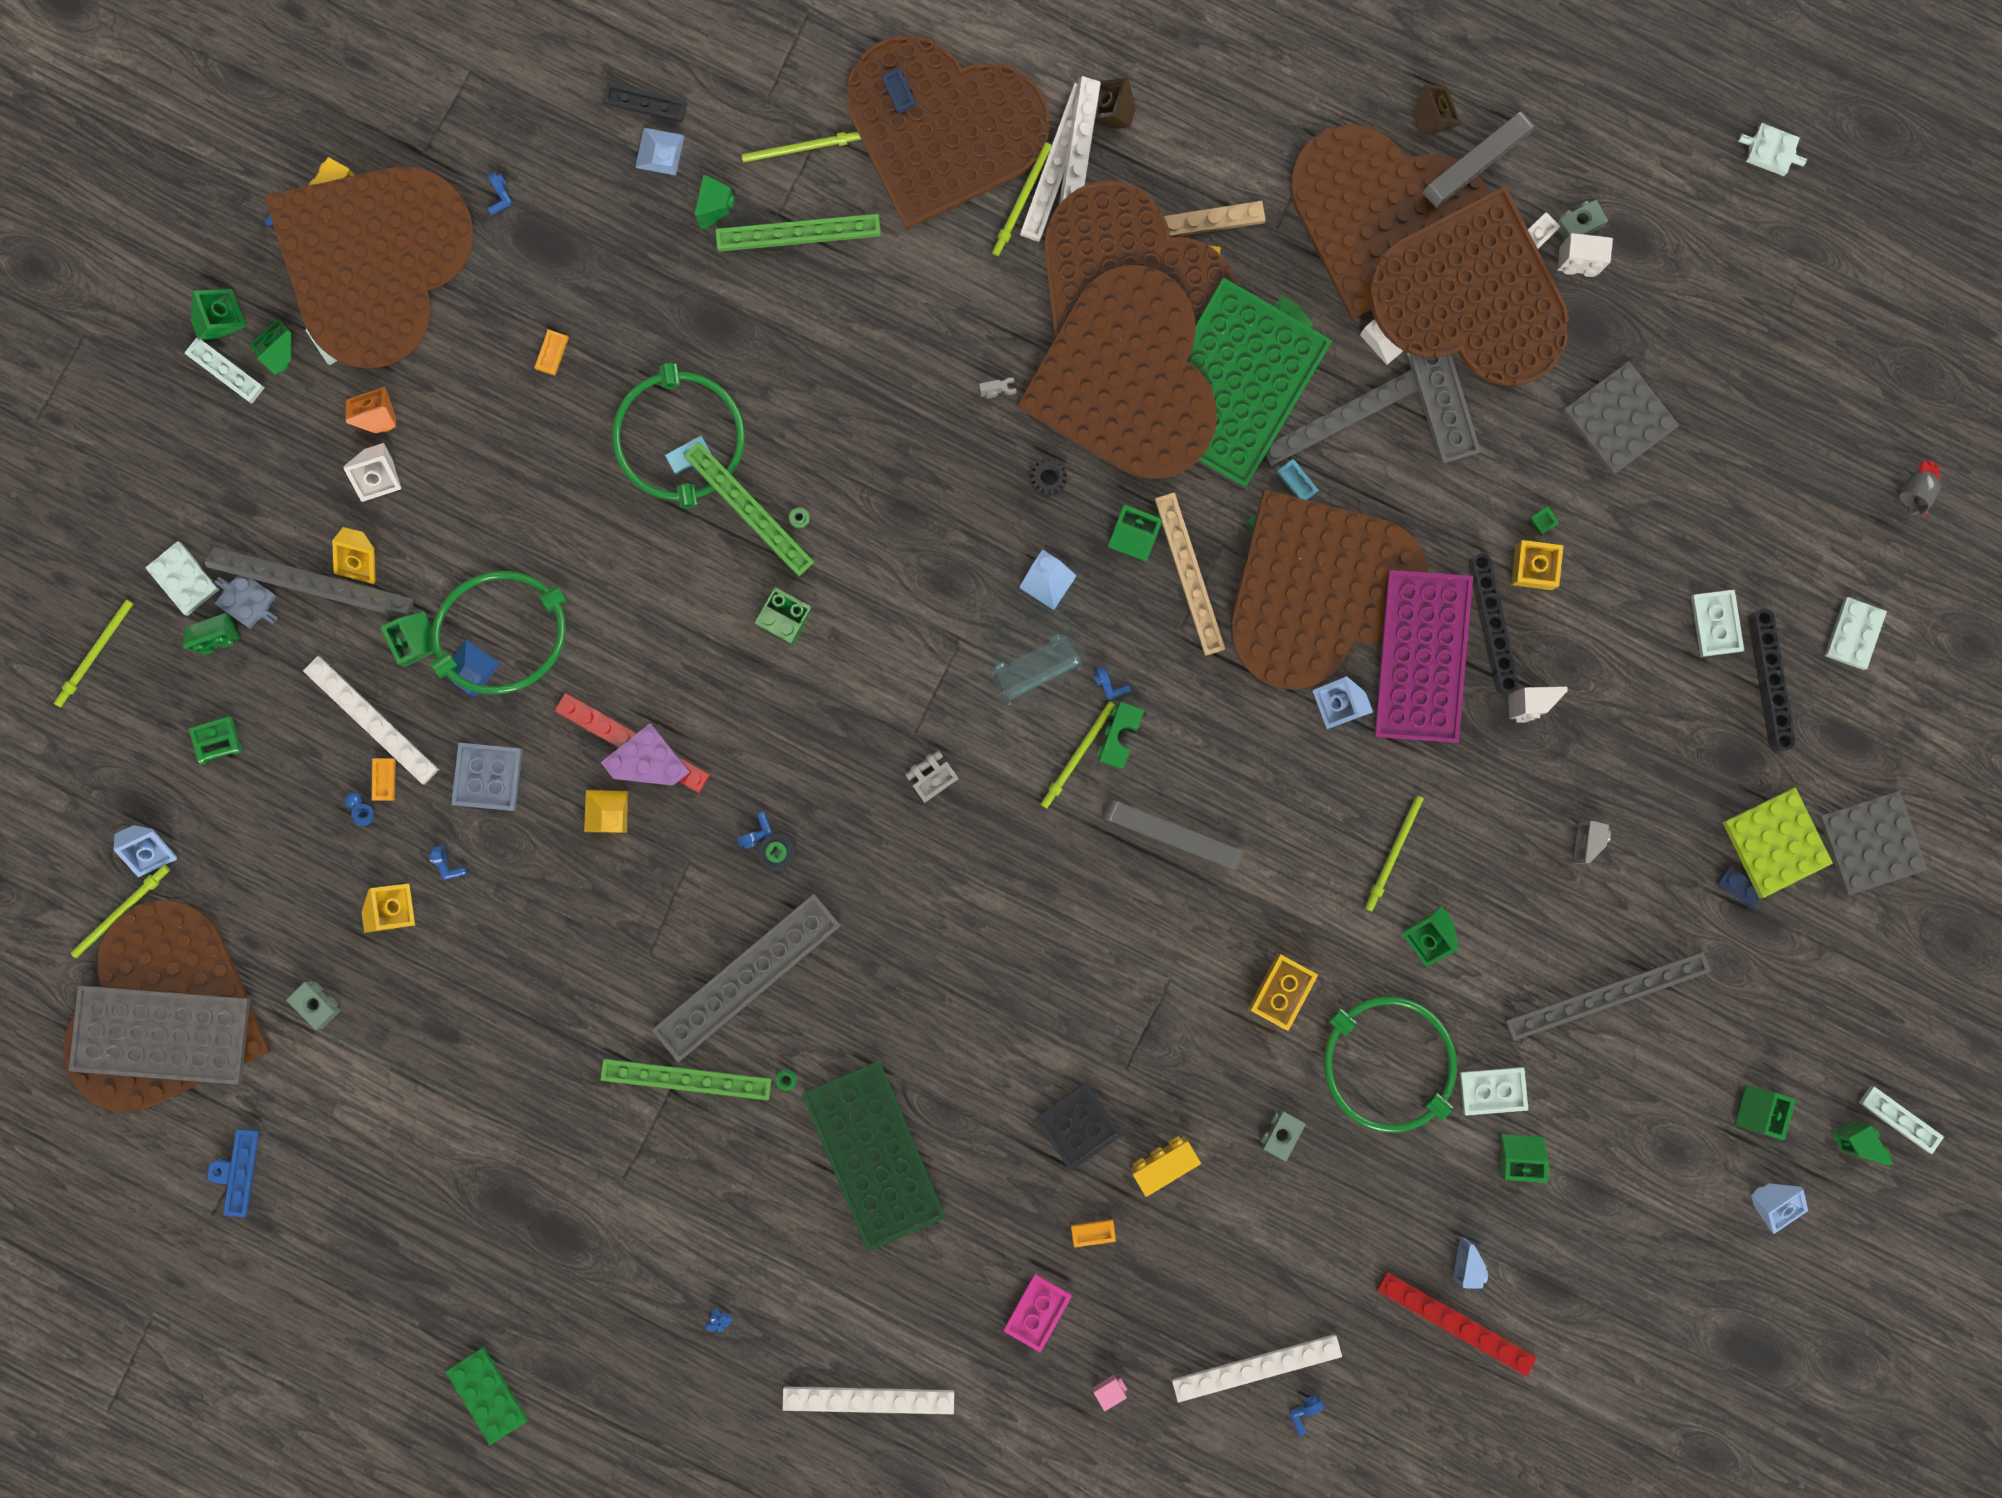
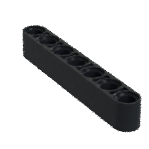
[1469,553,1519,695]
[1748,608,1795,752]

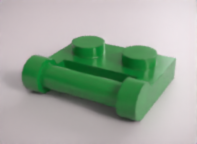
[189,717,242,765]

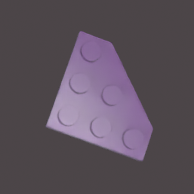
[601,723,690,786]

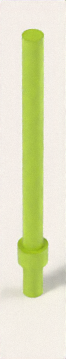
[742,132,861,163]
[992,142,1052,256]
[54,599,133,707]
[1040,701,1115,809]
[1364,795,1424,912]
[70,865,170,958]

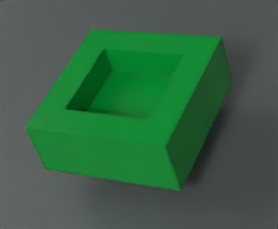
[1529,507,1559,536]

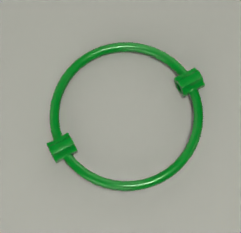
[612,363,745,508]
[430,571,567,694]
[1324,997,1457,1133]

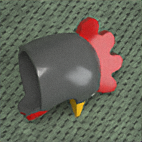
[1899,460,1941,517]

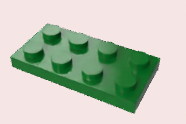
[445,1347,528,1445]

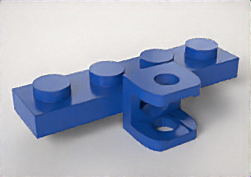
[207,1129,260,1217]

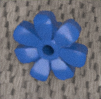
[705,1309,732,1333]

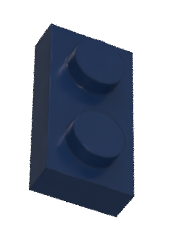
[1716,866,1760,907]

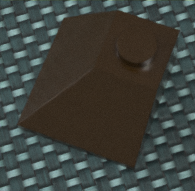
[1094,78,1136,129]
[1414,84,1461,135]

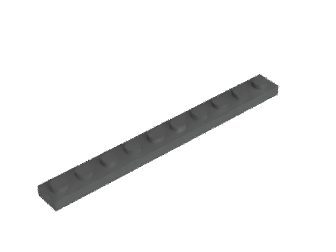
[1264,370,1418,468]
[205,547,414,618]
[1504,952,1711,1041]

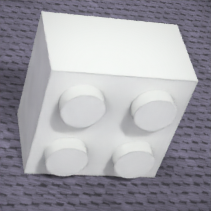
[1557,233,1613,277]

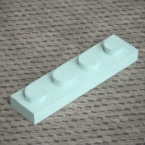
[185,338,265,403]
[1859,1086,1944,1154]

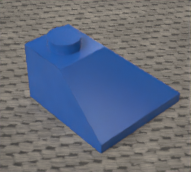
[445,640,500,697]

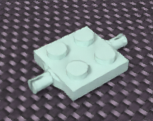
[1738,123,1807,176]

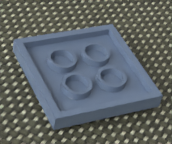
[451,743,523,811]

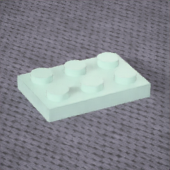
[146,541,220,616]
[1691,590,1744,657]
[1824,597,1887,670]
[1459,1067,1528,1115]

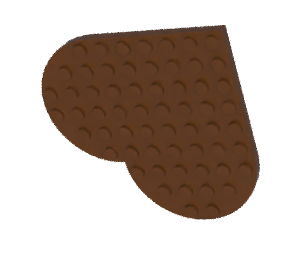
[846,35,1050,230]
[1291,125,1490,320]
[264,166,473,369]
[1045,181,1238,339]
[1370,186,1569,386]
[1017,265,1217,479]
[1231,490,1429,689]
[63,900,271,1112]

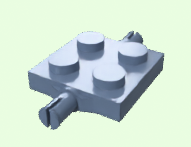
[215,575,278,629]

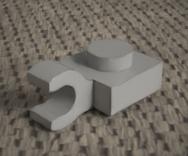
[979,378,1016,398]

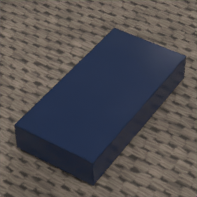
[881,68,916,114]

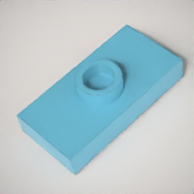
[665,436,711,474]
[1276,459,1319,500]

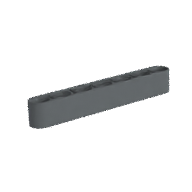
[1422,111,1536,208]
[1102,799,1244,871]

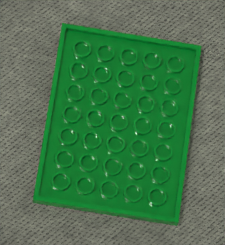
[1187,278,1333,487]

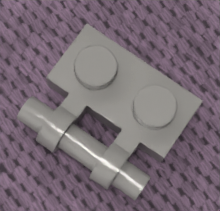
[905,750,959,803]

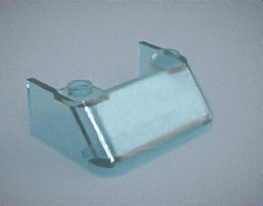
[992,633,1083,706]

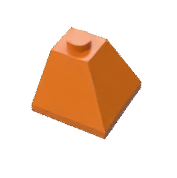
[345,387,396,434]

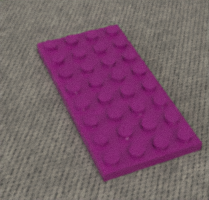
[1374,570,1473,743]

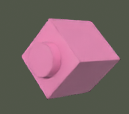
[1093,1374,1127,1411]

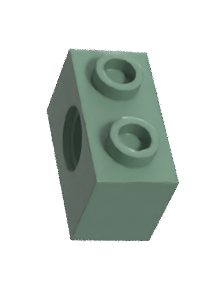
[1557,200,1608,241]
[286,981,341,1030]
[1260,1109,1306,1161]

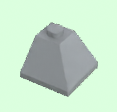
[1573,821,1611,864]

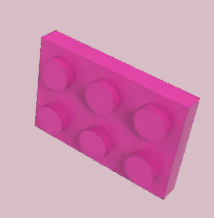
[1003,1273,1072,1353]

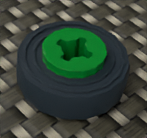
[758,834,796,871]

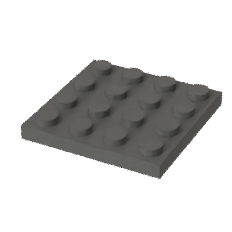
[1563,361,1680,476]
[1818,791,1928,895]

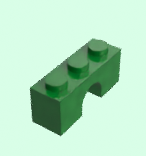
[1097,702,1144,770]

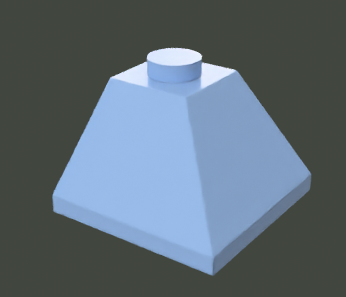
[636,128,684,175]
[1019,550,1076,610]
[1312,677,1373,729]
[114,825,177,877]
[1751,1184,1808,1234]
[1453,1237,1488,1288]

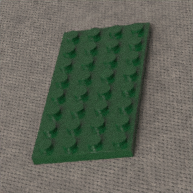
[802,1060,946,1252]

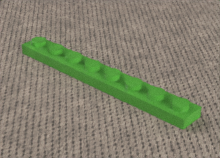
[716,214,881,252]
[684,442,814,577]
[601,1059,772,1100]

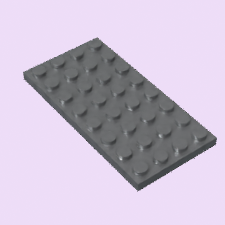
[69,986,250,1085]

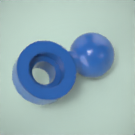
[344,792,374,826]

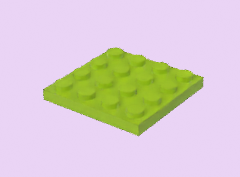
[1722,788,1833,898]

